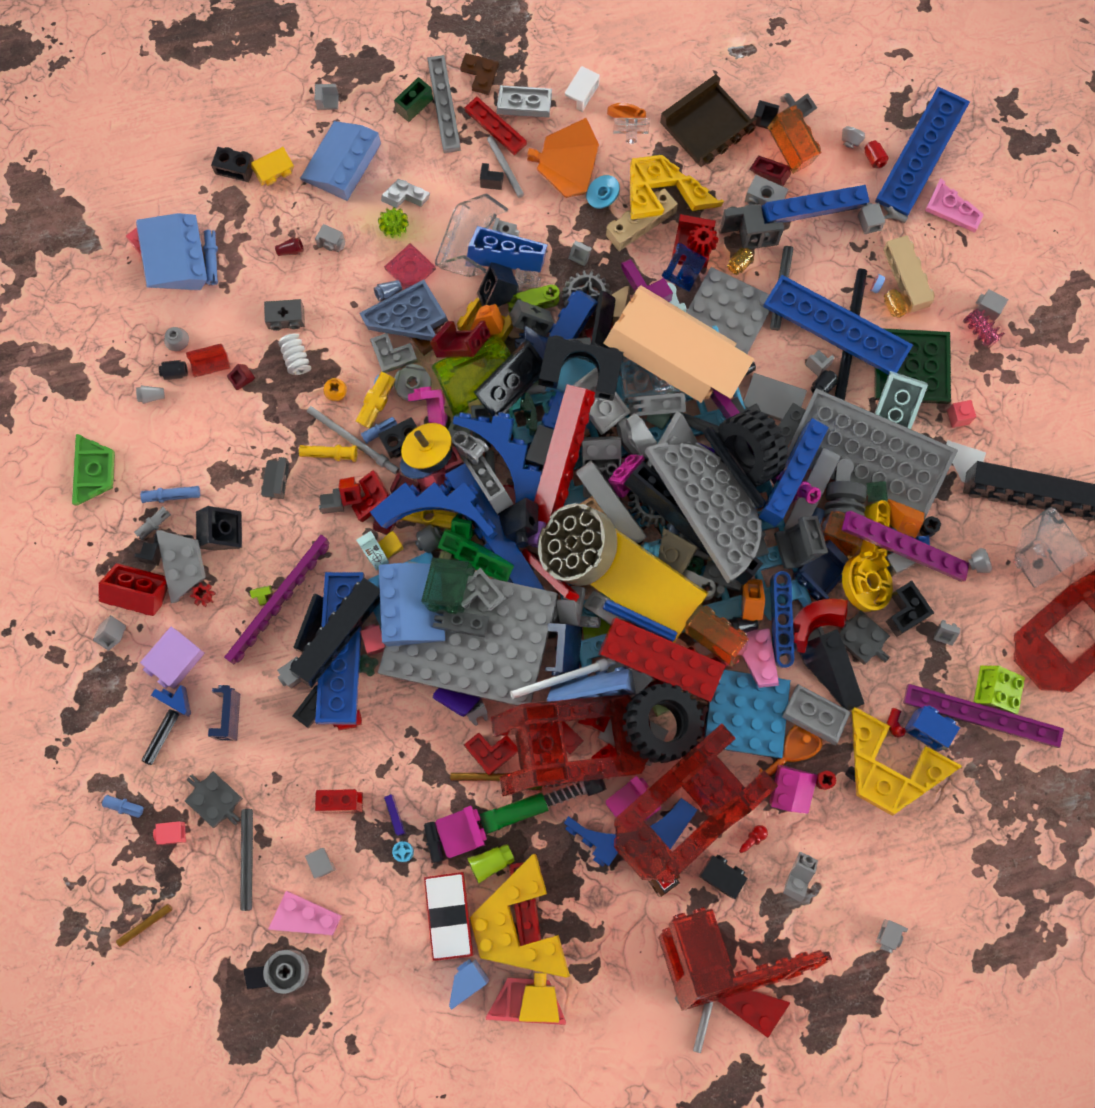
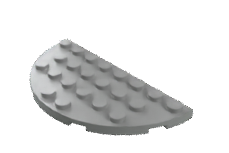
[644,443,762,583]

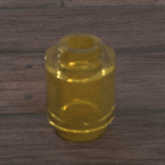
[727,248,754,275]
[884,289,909,318]

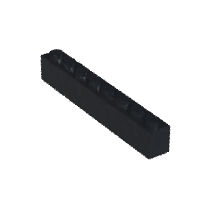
[624,461,763,585]

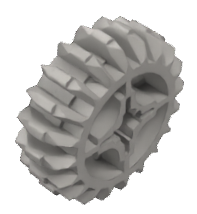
[562,270,611,320]

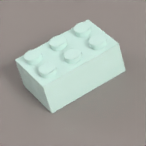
[874,371,928,429]

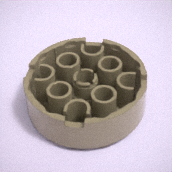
[538,503,617,586]

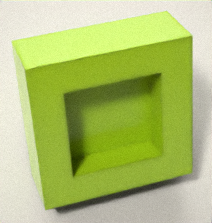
[250,585,273,606]

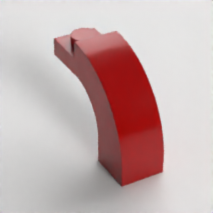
[793,599,848,653]

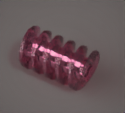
[963,307,1005,348]

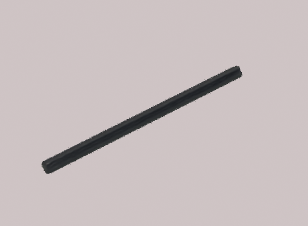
[835,268,867,401]

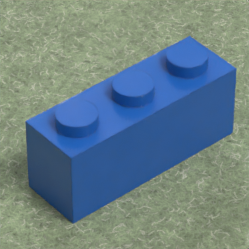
[547,290,598,340]

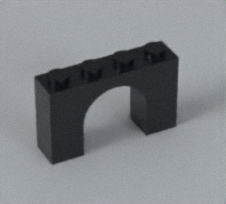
[538,335,624,401]

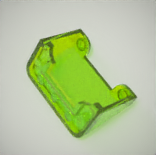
[432,337,511,417]

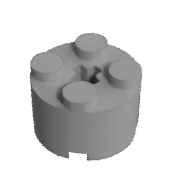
[263,949,309,994]

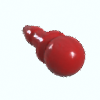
[739,825,768,853]

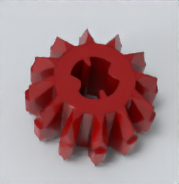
[687,224,719,255]

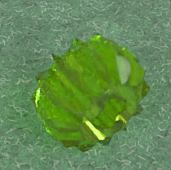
[378,207,409,238]

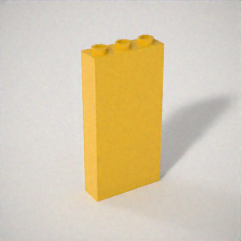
[590,528,709,642]

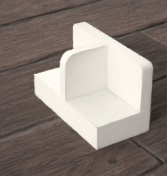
[565,66,600,112]

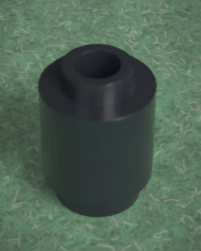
[159,360,188,380]
[811,370,838,393]

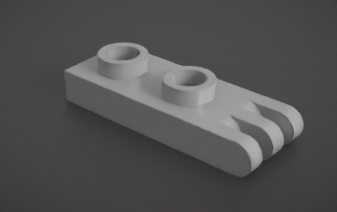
[633,393,686,416]

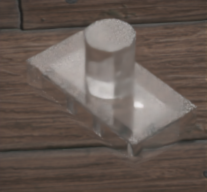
[613,118,650,144]

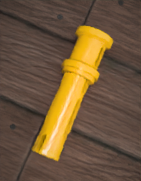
[299,444,358,462]

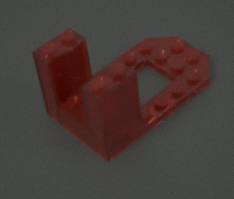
[1014,563,1095,693]
[491,694,651,797]
[614,723,778,883]
[658,907,832,1011]

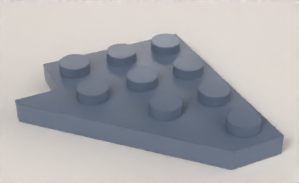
[359,280,448,341]

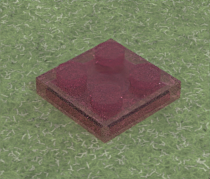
[384,243,436,289]

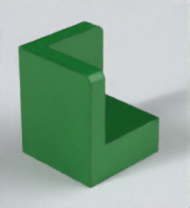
[451,513,475,540]

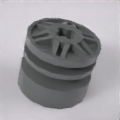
[824,481,867,524]

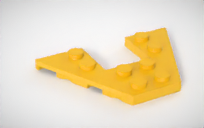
[630,155,724,220]
[852,707,962,816]
[469,854,570,978]

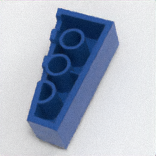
[466,226,548,272]

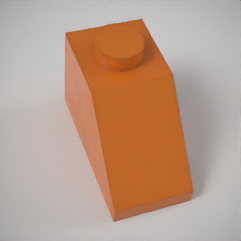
[470,304,505,335]
[887,499,925,538]
[741,579,765,621]

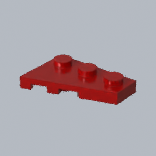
[715,982,790,1038]

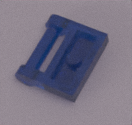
[661,243,707,292]

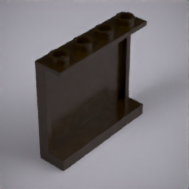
[660,74,757,167]

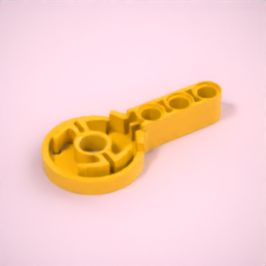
[842,500,893,612]

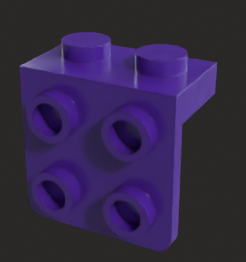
[433,688,482,717]

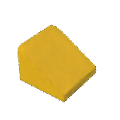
[378,531,404,559]

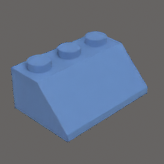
[449,958,489,1010]

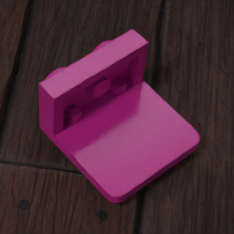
[408,387,447,427]
[605,776,662,833]
[435,806,487,858]

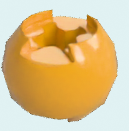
[323,378,347,401]

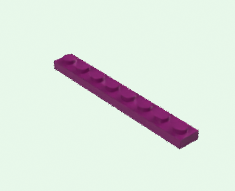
[842,511,969,582]
[224,535,330,665]
[903,684,1064,748]

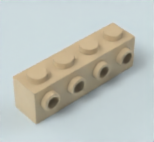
[606,188,678,251]

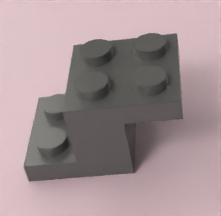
[720,204,784,250]

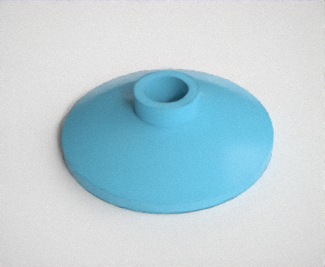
[586,175,620,209]

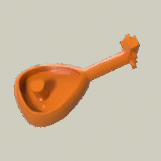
[759,725,823,784]

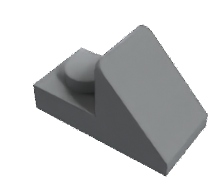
[556,586,586,626]

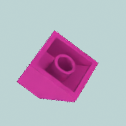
[769,765,818,814]

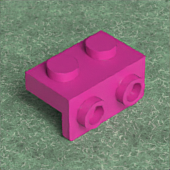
[608,454,645,498]

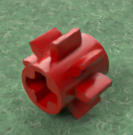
[190,582,216,607]

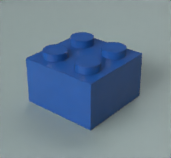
[905,706,960,752]

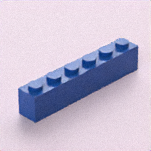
[761,185,870,224]
[759,418,829,527]

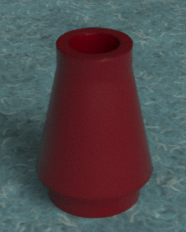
[275,237,304,256]

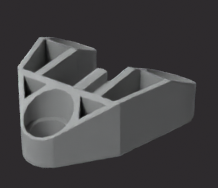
[616,413,657,462]

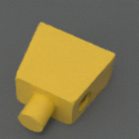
[519,973,559,1023]

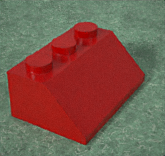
[99,563,168,616]

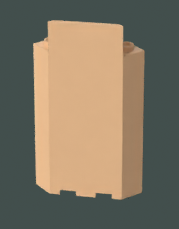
[603,285,754,403]

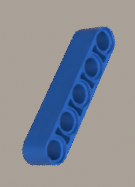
[770,571,794,668]

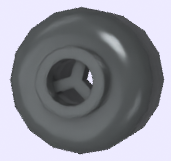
[415,525,443,553]

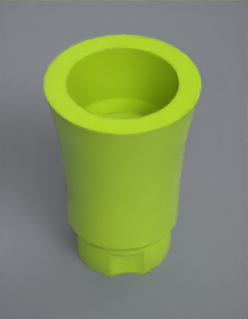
[467,844,515,884]

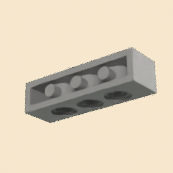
[459,454,513,514]

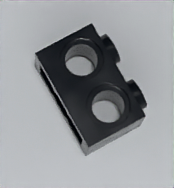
[211,147,254,182]
[378,417,417,459]

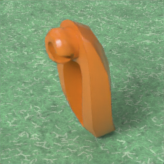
[607,103,646,124]

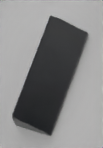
[591,290,616,349]
[294,593,323,653]

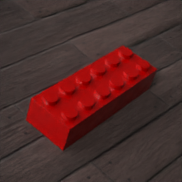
[598,618,726,702]

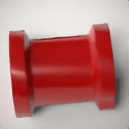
[816,771,836,790]

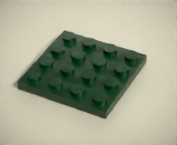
[874,328,951,404]

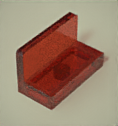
[186,344,231,377]

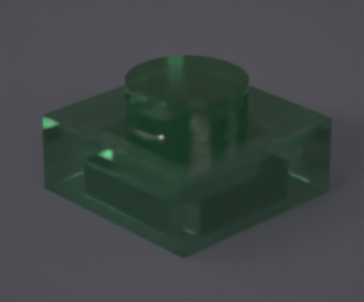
[866,481,888,502]

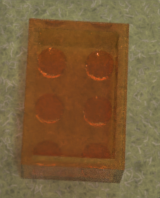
[767,105,822,174]
[821,511,863,559]
[685,604,749,667]

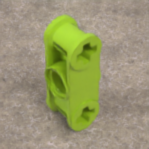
[508,284,560,313]

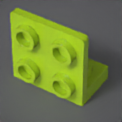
[973,666,1025,714]

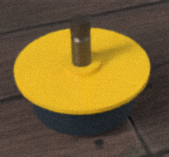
[401,423,452,473]

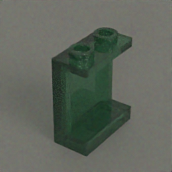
[421,558,475,614]

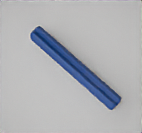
[603,600,677,642]

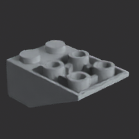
[582,436,621,498]

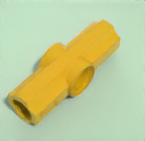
[355,372,396,429]
[400,510,458,530]

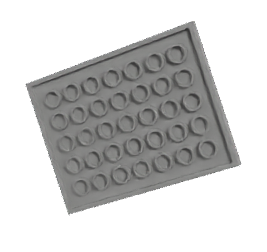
[378,561,558,709]

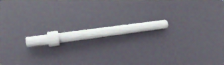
[510,658,619,699]

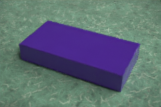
[384,794,406,836]

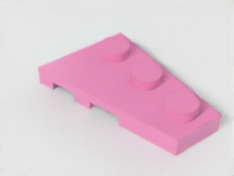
[925,178,984,233]
[730,629,779,688]
[268,891,342,935]

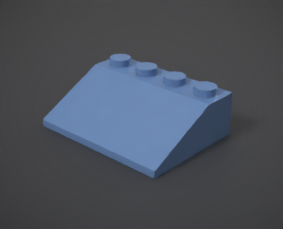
[300,121,381,201]
[136,213,207,290]
[379,563,446,647]
[547,667,636,709]

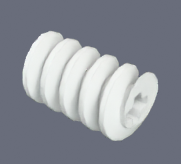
[278,333,312,375]

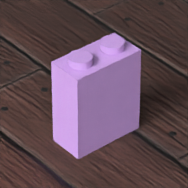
[140,626,205,689]

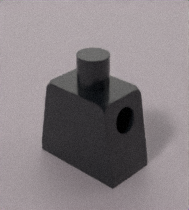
[498,497,539,548]

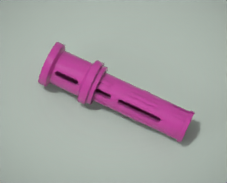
[796,481,821,504]

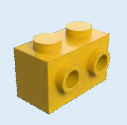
[251,147,294,186]

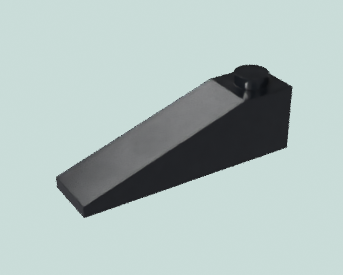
[799,629,865,711]

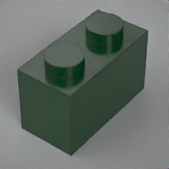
[394,77,433,122]

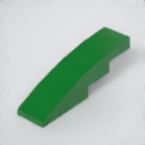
[438,529,514,582]

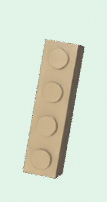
[883,235,935,313]

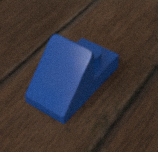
[151,685,191,717]

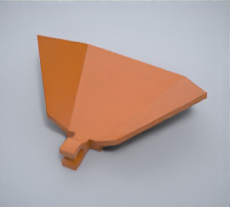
[527,118,599,198]

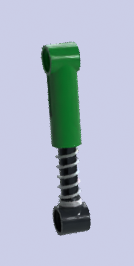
[479,770,607,834]

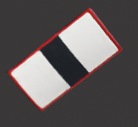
[424,872,474,961]

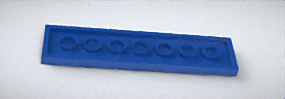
[875,86,970,216]
[763,275,913,375]
[315,572,364,724]

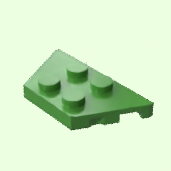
[72,434,115,506]

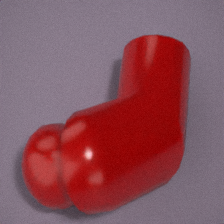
[887,708,906,738]

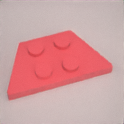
[486,977,566,1025]

